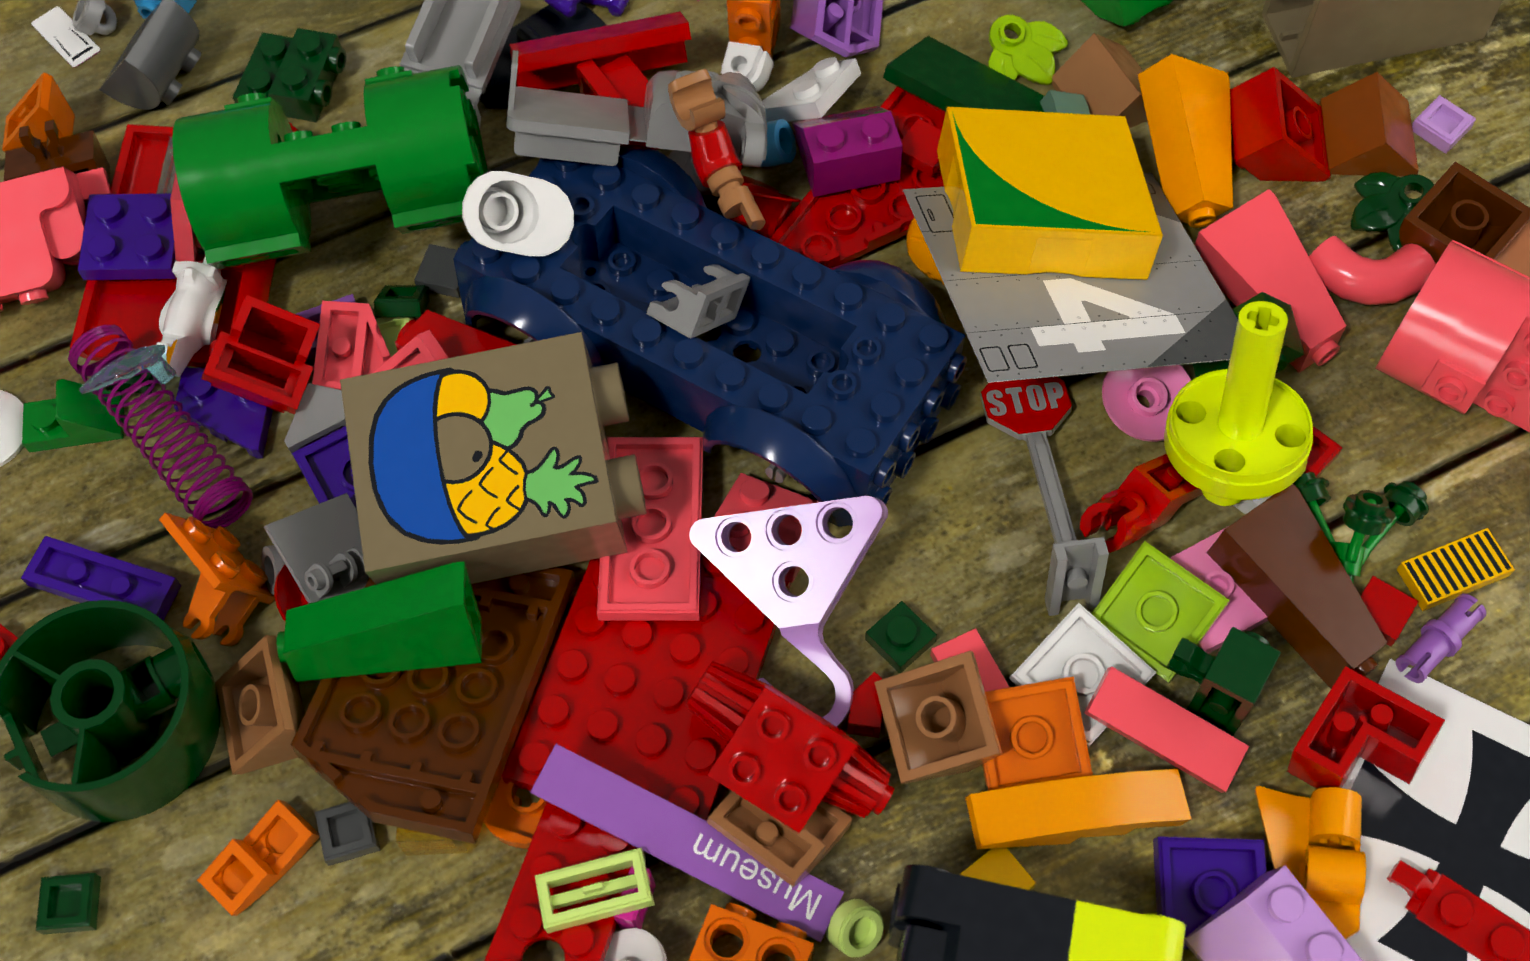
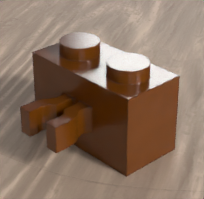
[4,120,110,184]

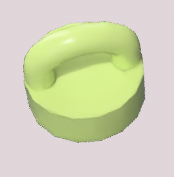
[826,899,884,958]

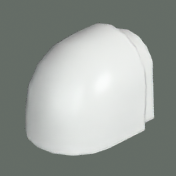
[721,42,774,92]

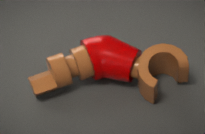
[668,69,766,230]

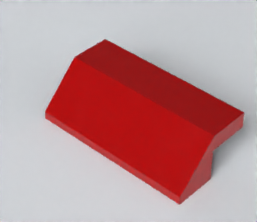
[510,11,691,90]

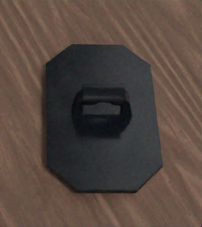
[479,2,607,108]

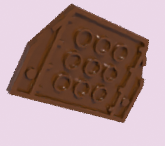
[291,567,576,844]

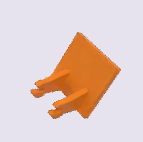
[159,512,275,646]

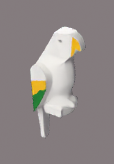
[154,257,227,377]

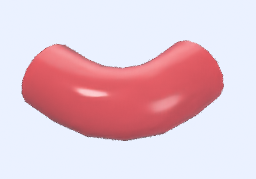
[1309,236,1436,305]

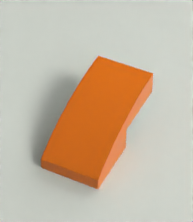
[197,800,320,916]

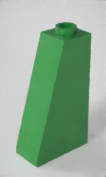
[277,561,482,682]

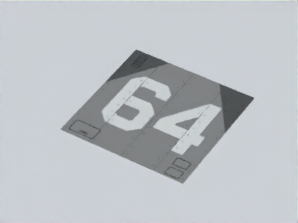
[903,173,1238,383]

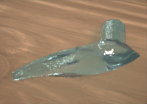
[79,345,176,394]

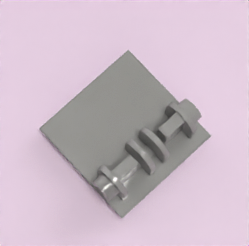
[264,493,369,604]

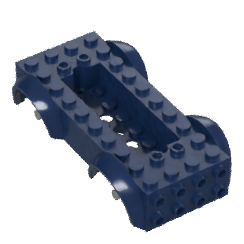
[453,145,967,527]

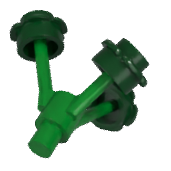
[1293,472,1429,583]

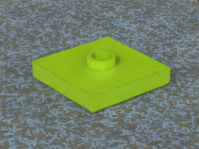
[1091,541,1230,683]

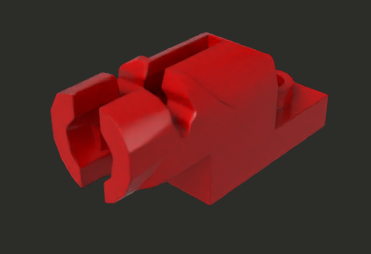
[1080,454,1203,553]

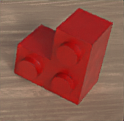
[1287,666,1445,789]

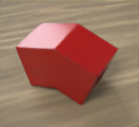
[847,671,883,738]

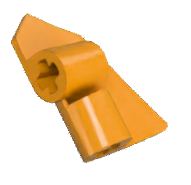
[1255,786,1366,939]

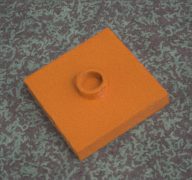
[982,676,1093,791]

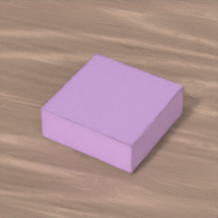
[1412,95,1476,154]

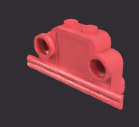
[0,167,112,312]

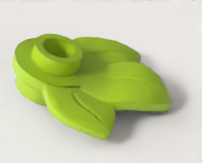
[988,15,1068,86]

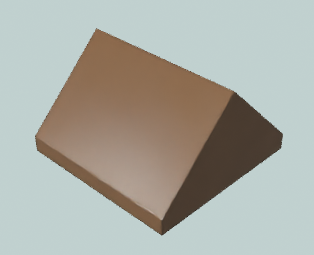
[1051,33,1147,129]
[215,635,305,774]
[874,651,1002,784]

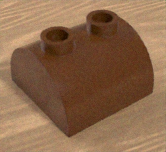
[1399,161,1530,264]

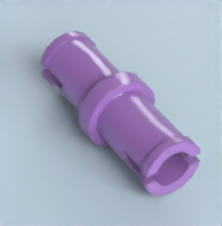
[1396,593,1486,683]

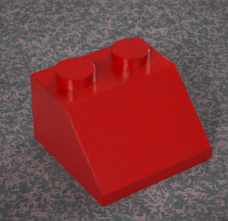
[1230,67,1331,182]

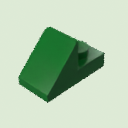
[22,379,124,453]

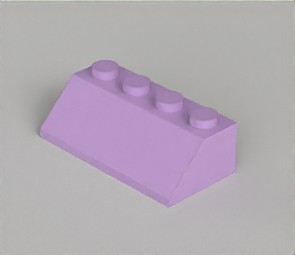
[1184,865,1363,961]

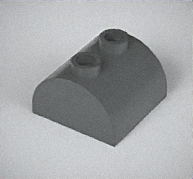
[99,0,202,110]

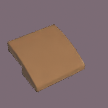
[707,791,853,887]

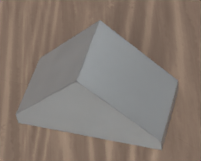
[284,383,346,470]

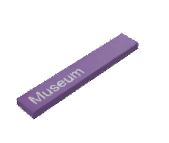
[530,744,844,942]

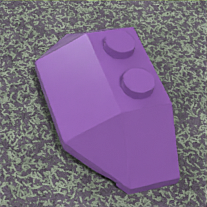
[790,0,883,58]

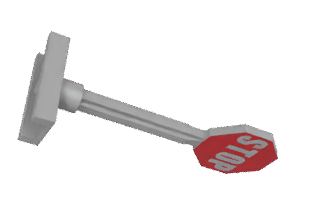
[980,376,1109,616]

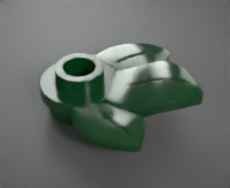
[1350,172,1434,252]

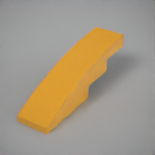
[965,769,1192,849]

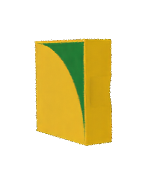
[937,107,1163,280]

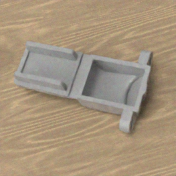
[374,0,521,194]
[506,50,767,167]

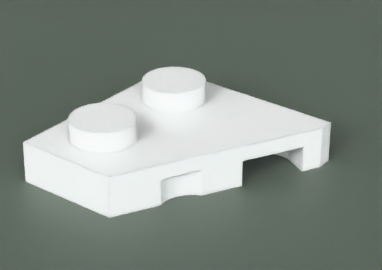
[762,57,861,122]

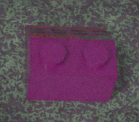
[792,106,903,197]

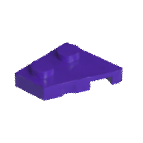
[174,367,273,459]

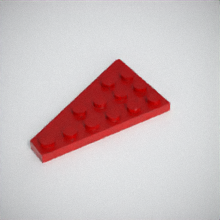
[770,86,946,268]

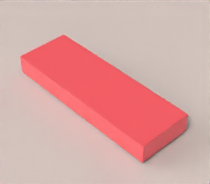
[1084,666,1249,793]

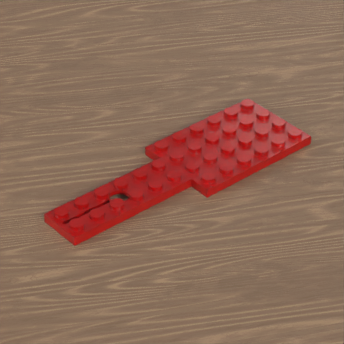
[484,553,792,961]

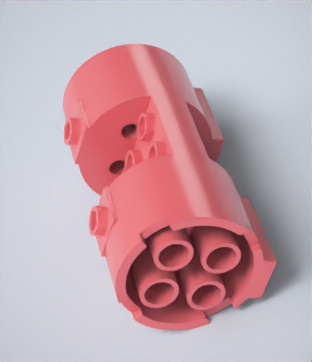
[1375,240,1530,432]

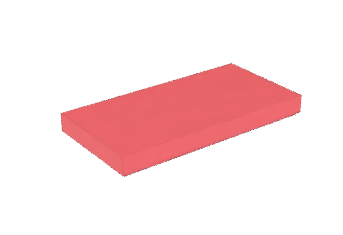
[597,437,704,621]

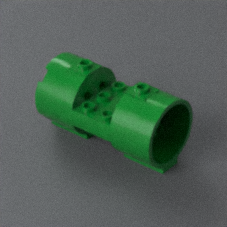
[172,65,488,269]

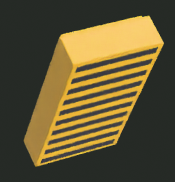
[1396,528,1515,612]

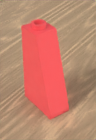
[1195,189,1346,373]

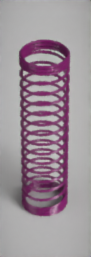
[68,325,253,529]

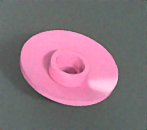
[1102,365,1191,442]

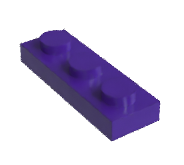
[21,536,182,620]

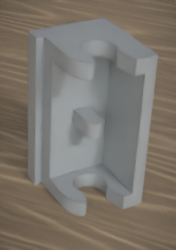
[646,264,751,339]

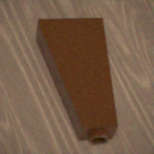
[1207,484,1387,689]

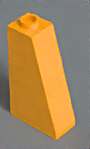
[1138,54,1233,228]

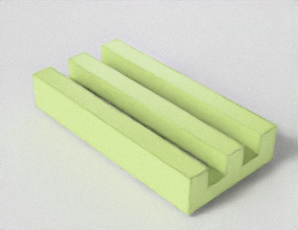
[535,848,655,933]

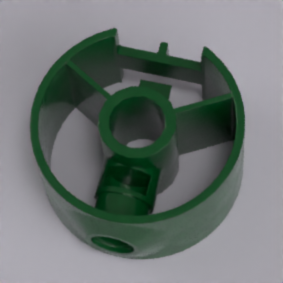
[0,600,221,822]

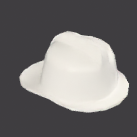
[462,171,574,256]

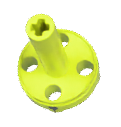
[1164,301,1313,506]

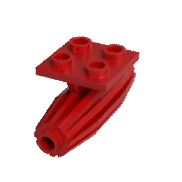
[685,661,894,833]

